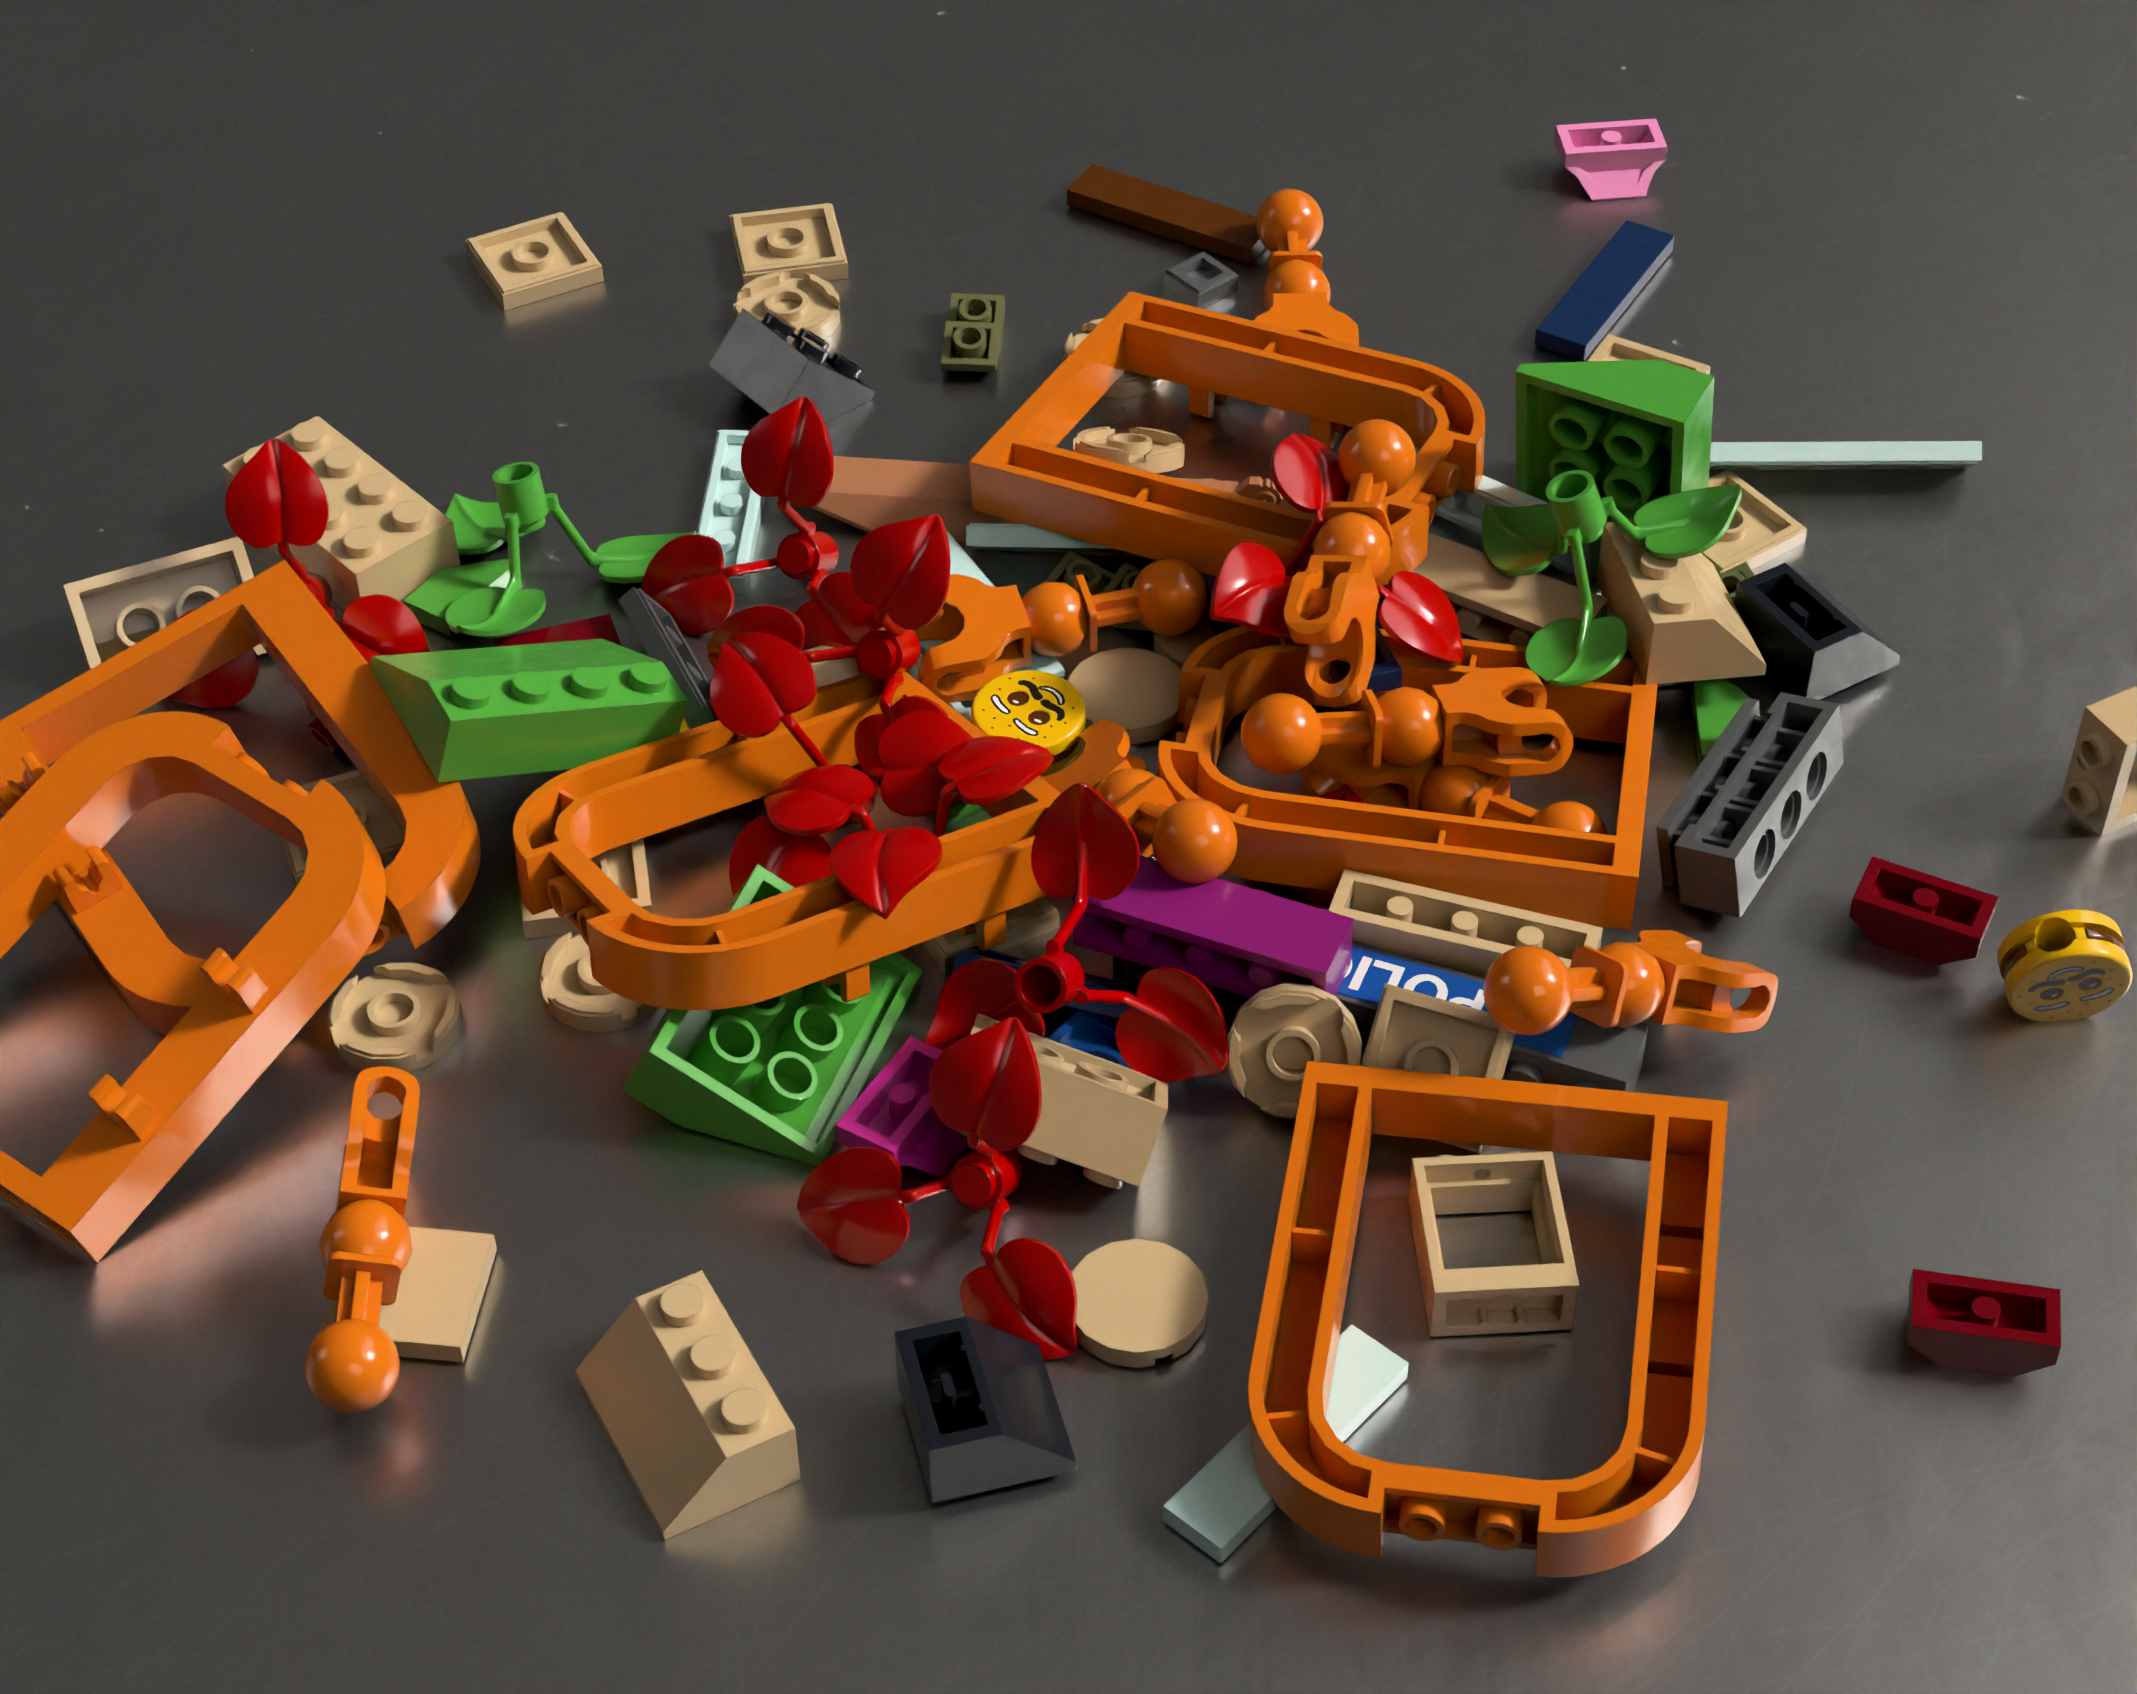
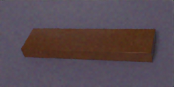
[1067,164,1265,264]

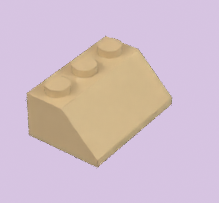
[1596,517,1767,685]
[62,536,267,670]
[957,1014,1169,1189]
[575,1270,801,1541]

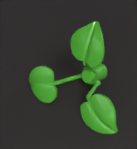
[445,462,696,637]
[1482,470,1742,687]

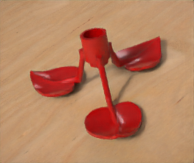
[641,397,883,672]
[1210,432,1463,666]
[166,439,430,709]
[707,514,951,788]
[710,632,974,896]
[763,736,1054,919]
[924,783,1229,1082]
[797,1017,1078,1360]

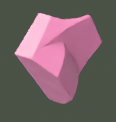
[1554,118,1668,202]

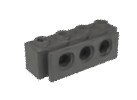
[1656,692,1844,918]

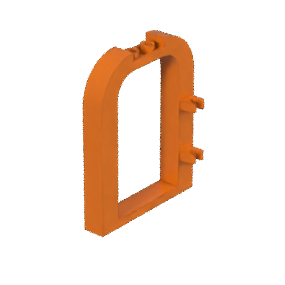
[969,291,1486,586]
[0,559,481,1035]
[1157,626,1658,930]
[513,672,1061,1010]
[0,711,386,1263]
[1248,1061,1728,1578]

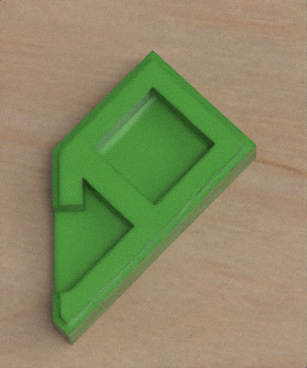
[403,559,510,637]

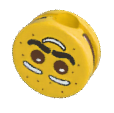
[971,670,1086,776]
[1997,909,2133,1021]

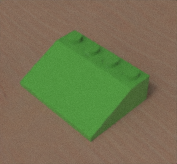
[1516,359,1715,522]
[370,639,688,783]
[620,864,923,1166]

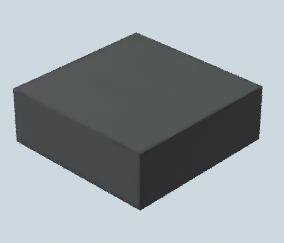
[1163,251,1239,309]

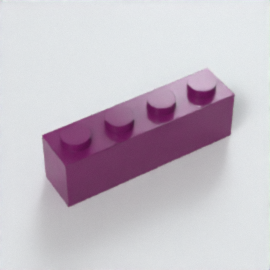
[1072,855,1354,998]

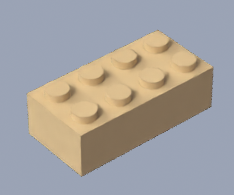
[222,416,460,610]

